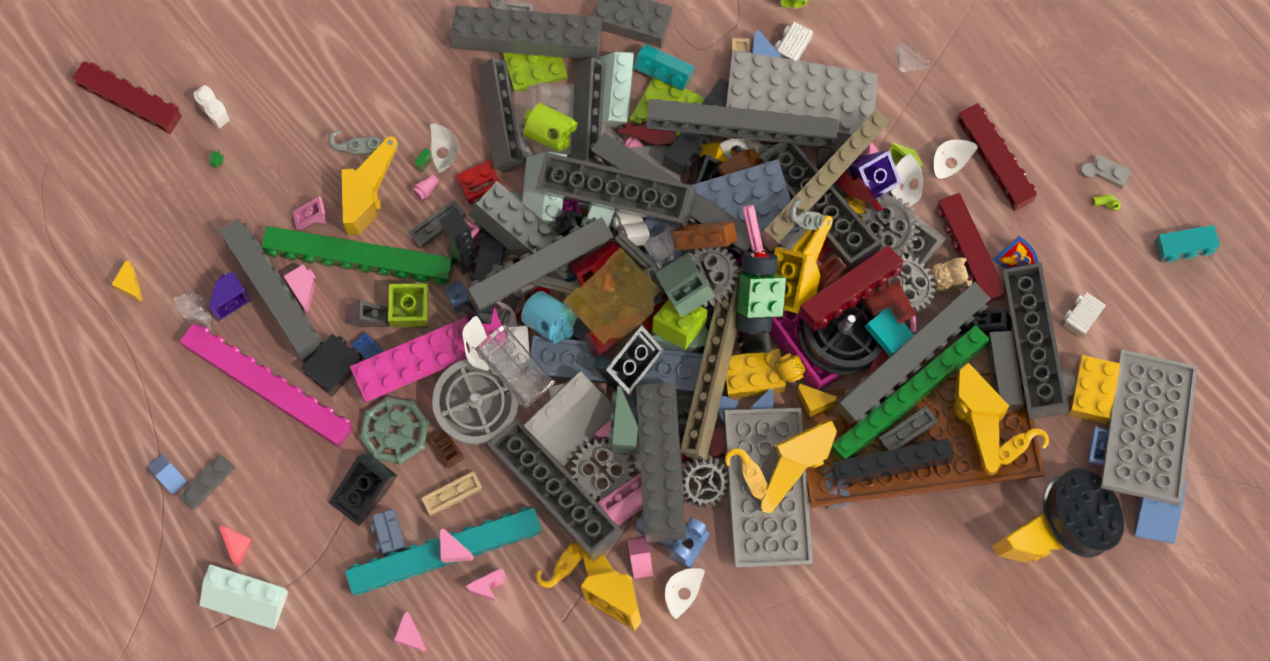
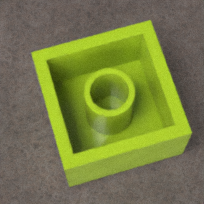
[388,284,430,327]
[652,299,707,350]

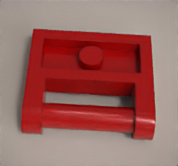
[456,160,502,204]

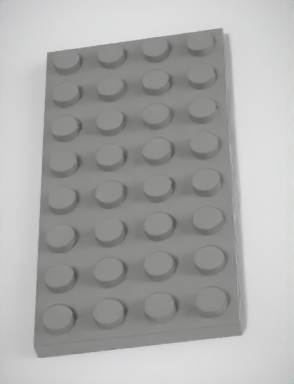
[726,50,878,135]
[1101,349,1198,506]
[723,408,813,568]

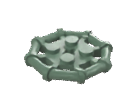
[358,395,430,465]

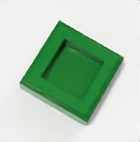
[415,148,432,173]

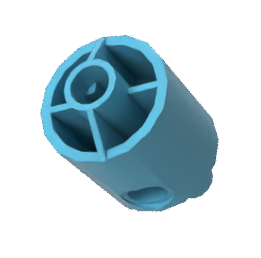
[521,291,578,344]

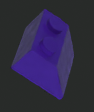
[848,150,902,198]
[209,271,251,321]

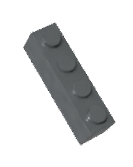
[987,331,1026,411]

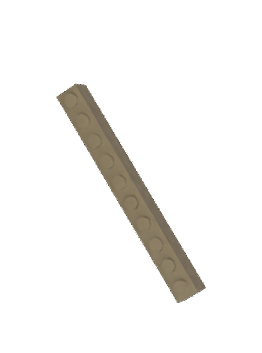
[760,109,890,251]
[680,267,747,461]

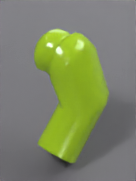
[1092,194,1121,211]

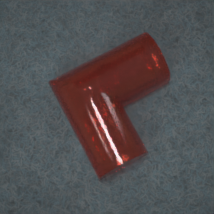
[816,253,847,293]
[864,281,916,324]

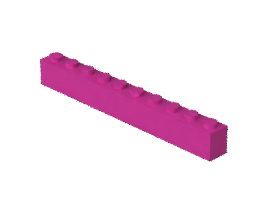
[180,323,353,449]

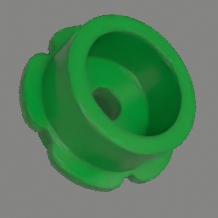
[210,150,224,168]

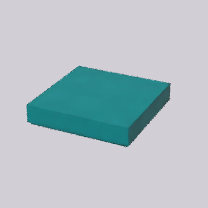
[865,306,914,356]

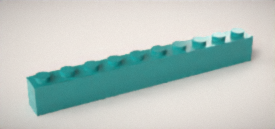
[345,507,543,597]

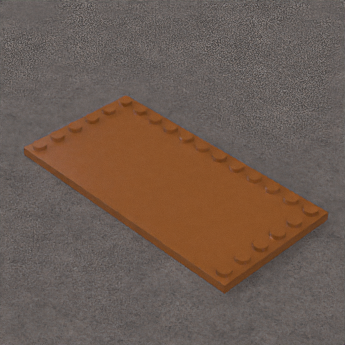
[792,366,1045,508]

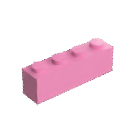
[598,473,643,526]

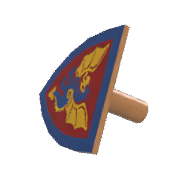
[993,235,1039,269]

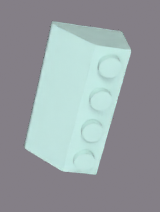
[598,52,634,130]
[522,152,567,232]
[199,565,288,630]

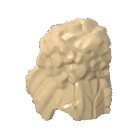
[929,258,972,292]

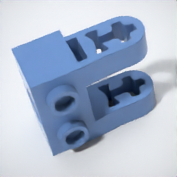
[668,517,710,569]

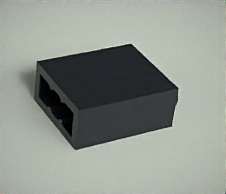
[301,334,362,397]

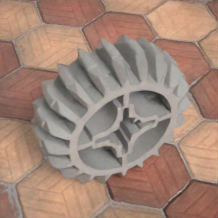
[682,455,728,508]

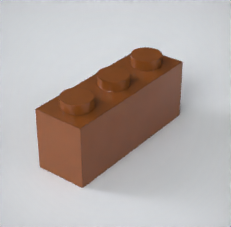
[672,221,737,250]

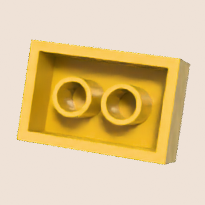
[725,349,786,399]
[1067,355,1120,424]

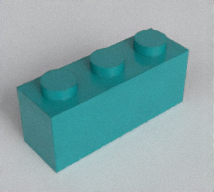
[633,44,695,91]
[1155,225,1220,263]

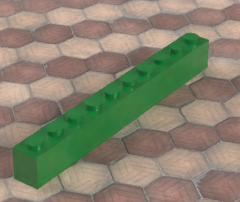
[261,226,454,286]
[830,325,989,461]

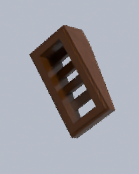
[426,428,464,469]

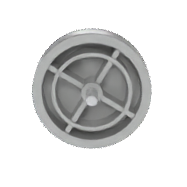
[432,359,519,445]

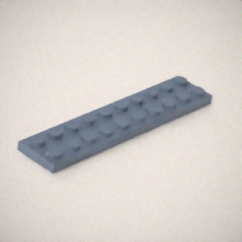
[528,336,703,393]

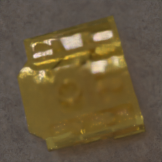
[563,248,661,344]

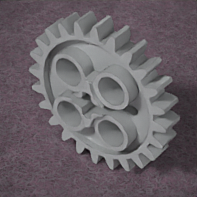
[860,196,920,256]
[689,247,740,307]
[876,254,936,315]
[571,438,634,501]

